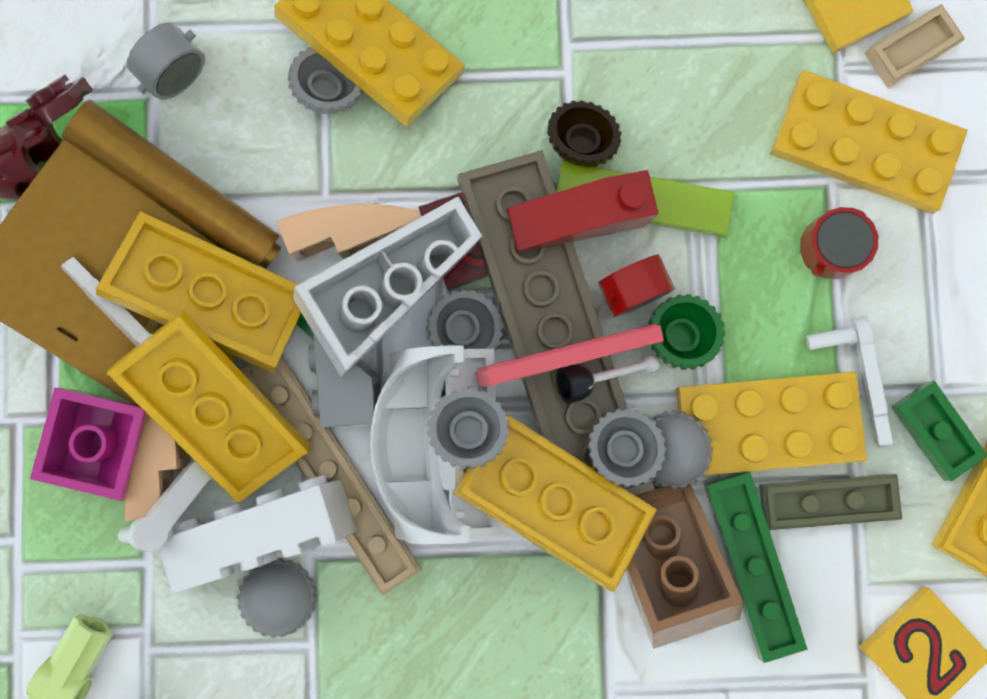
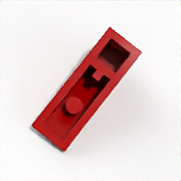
[507,170,659,253]

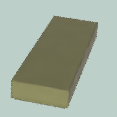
[759,474,902,530]

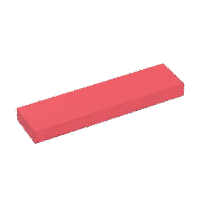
[474,324,664,387]

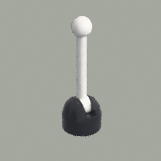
[556,355,660,404]

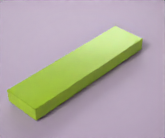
[556,161,735,238]

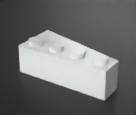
[293,197,482,378]
[159,475,357,594]

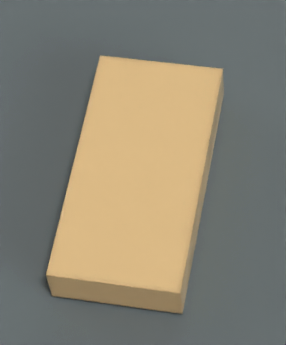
[864,3,965,88]

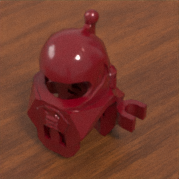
[0,74,93,202]

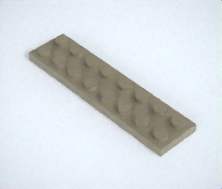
[457,150,654,496]

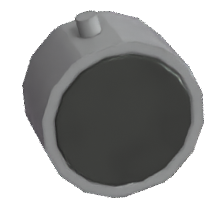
[127,23,205,100]

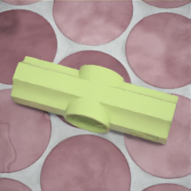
[26,614,114,699]

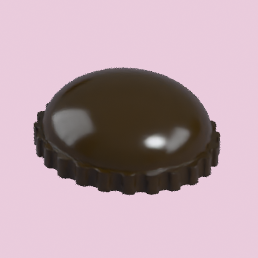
[547,100,622,167]

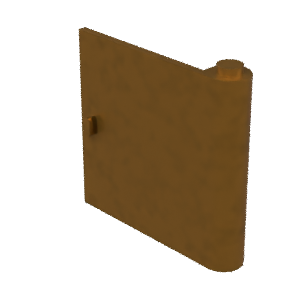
[0,100,282,406]

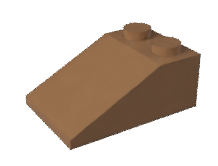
[625,484,743,649]

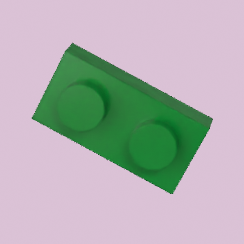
[891,381,987,481]

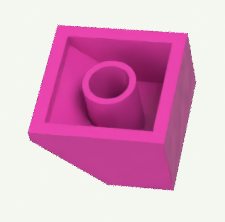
[30,388,147,501]

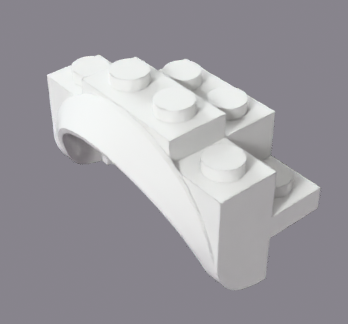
[371,345,501,544]

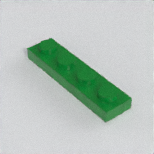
[704,472,808,663]

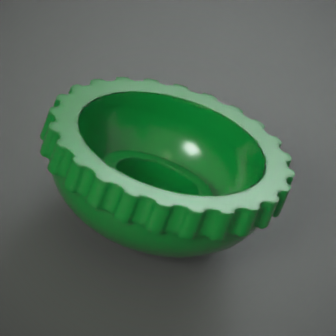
[648,294,725,370]

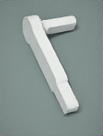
[61,257,151,346]
[806,316,893,447]
[118,460,212,552]

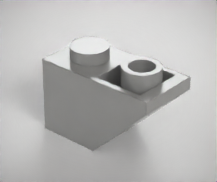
[308,336,380,428]

